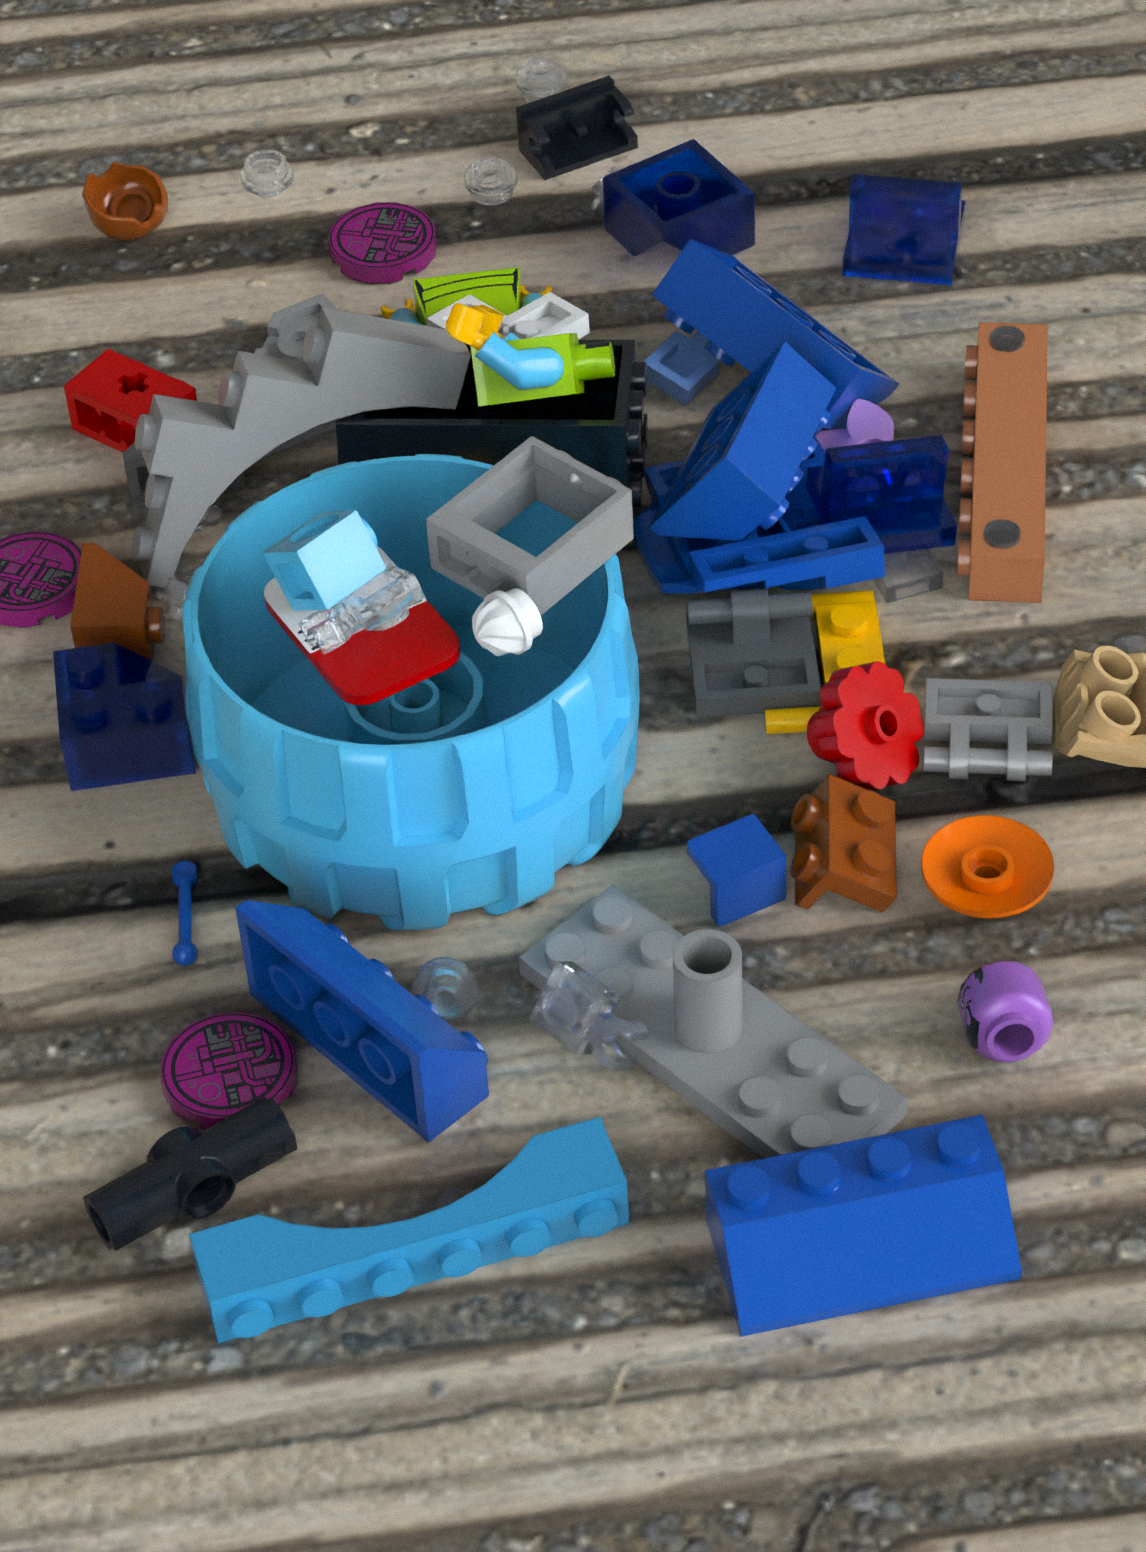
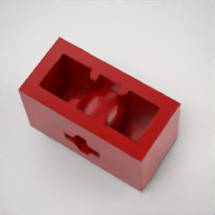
[64,349,197,453]

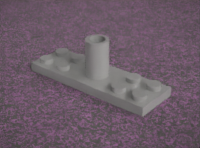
[518,884,908,1159]

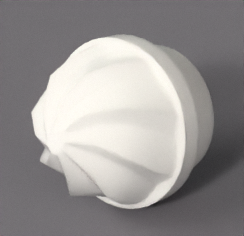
[472,588,543,656]

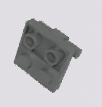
[686,588,821,718]

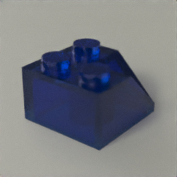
[603,139,755,257]
[53,643,196,791]

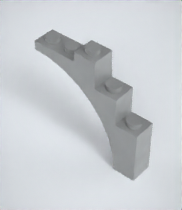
[132,307,471,588]

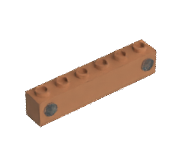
[957,322,1048,603]

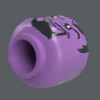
[957,961,1053,1062]

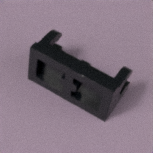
[516,76,638,180]

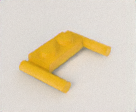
[765,590,885,735]

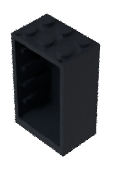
[335,340,648,508]

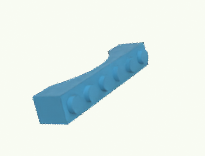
[189,1117,629,1343]

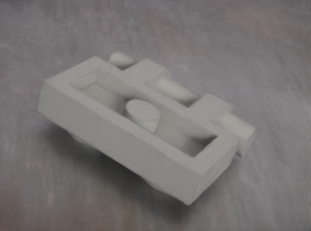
[923,678,1053,782]

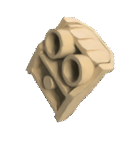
[1053,646,1146,768]

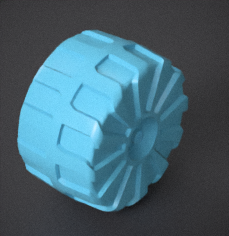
[182,454,640,930]

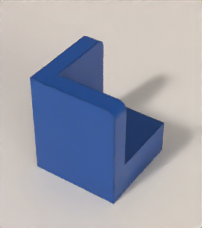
[687,813,786,927]

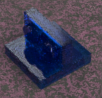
[843,174,965,285]
[806,435,958,554]

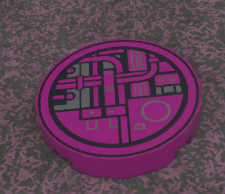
[328,202,437,284]
[0,531,82,628]
[161,1012,297,1130]

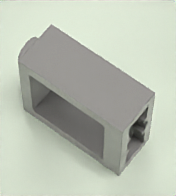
[426,436,634,616]

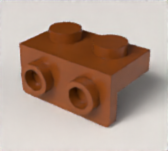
[790,774,897,913]

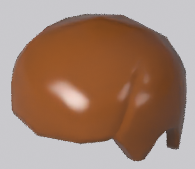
[82,162,168,241]

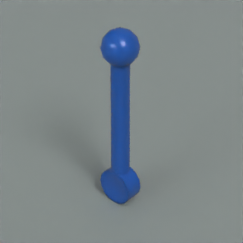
[171,861,198,966]

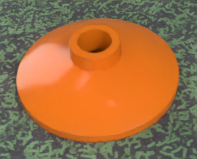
[921,815,1054,919]

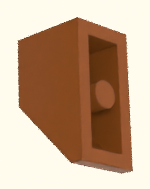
[70,543,165,670]

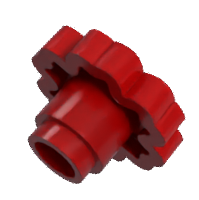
[807,661,924,791]

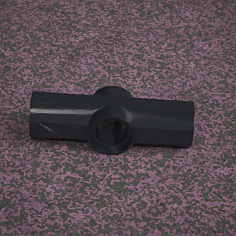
[83,1097,297,1251]

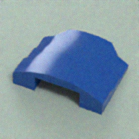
[633,436,885,594]

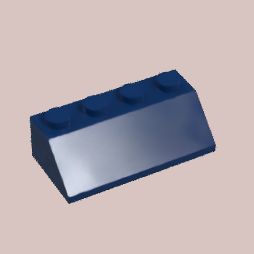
[652,238,899,430]
[649,341,836,541]
[235,900,489,1143]
[705,1115,1022,1337]

